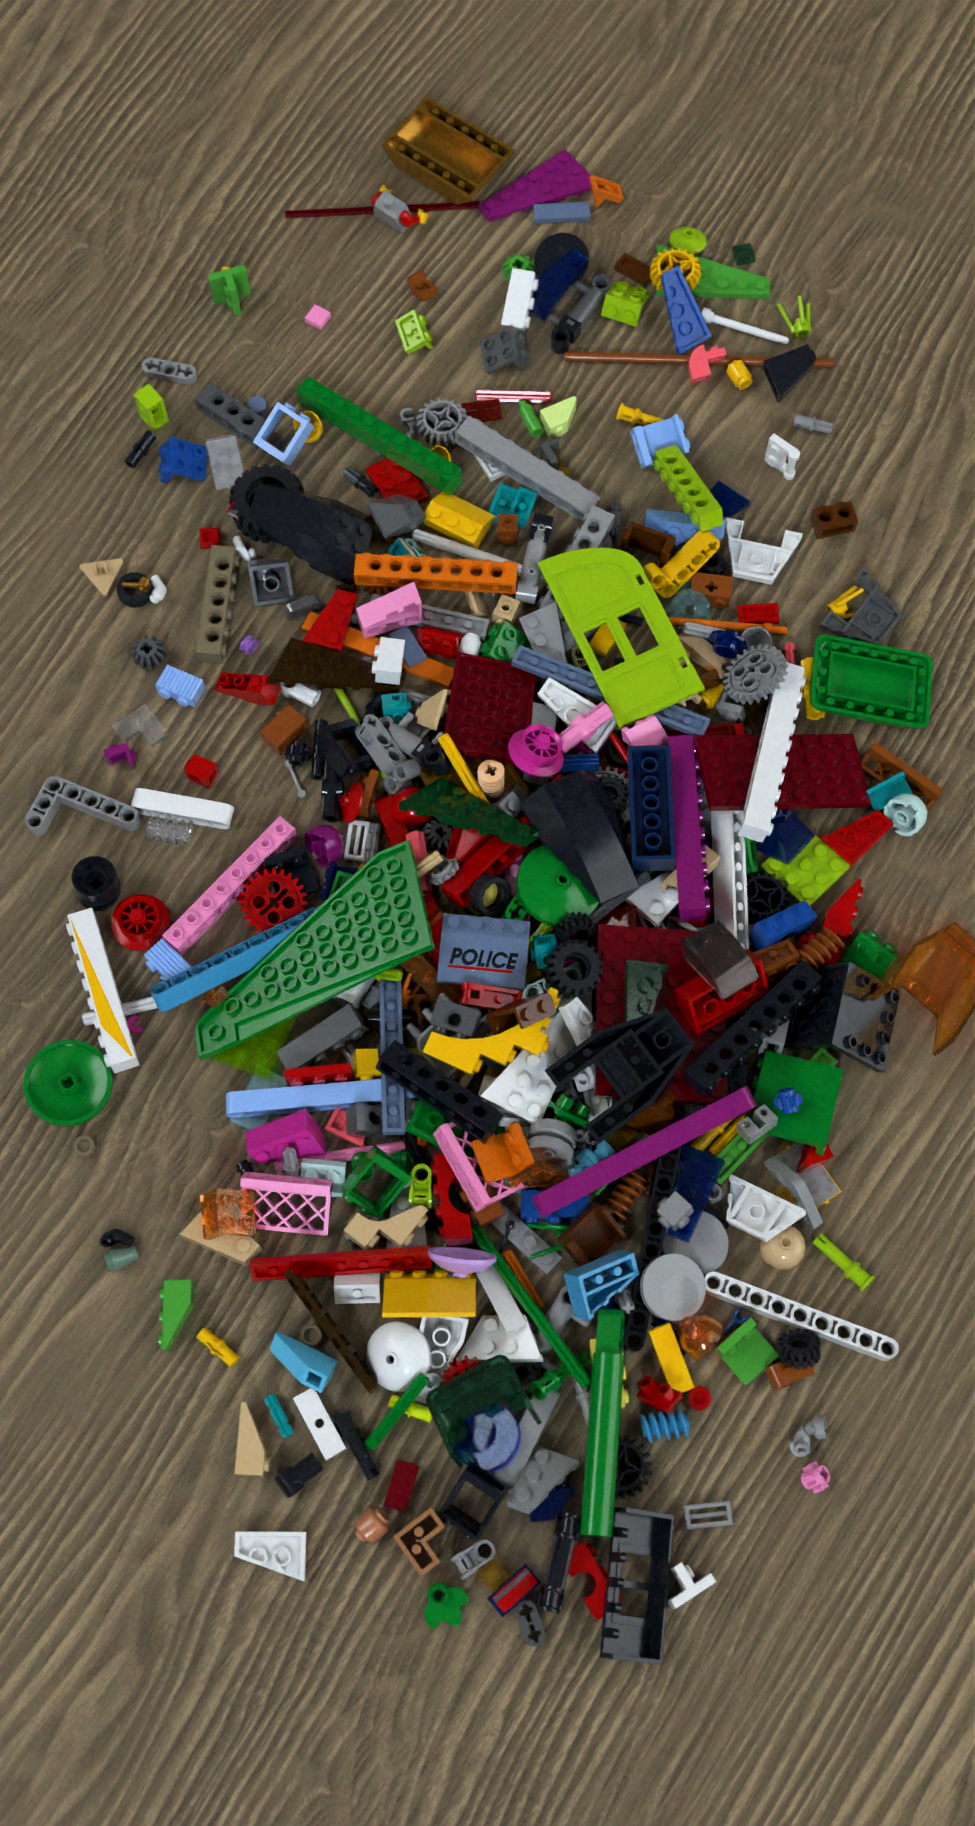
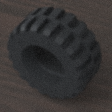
[229,464,305,543]

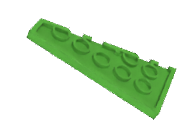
[656,244,770,299]

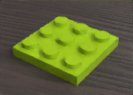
[760,824,850,907]

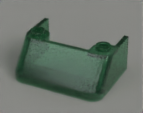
[426,1355,542,1468]

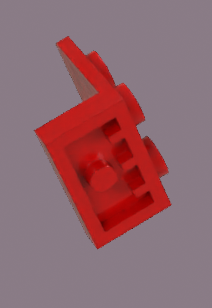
[417,626,464,659]

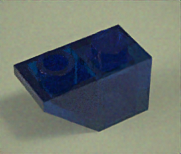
[529,1484,575,1523]

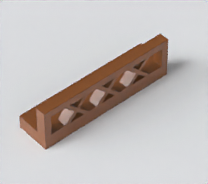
[861,742,943,812]

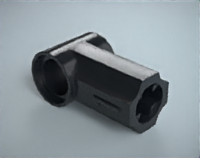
[274,1452,324,1498]

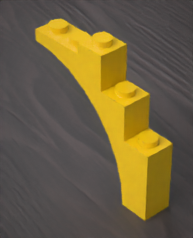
[422,987,561,1076]

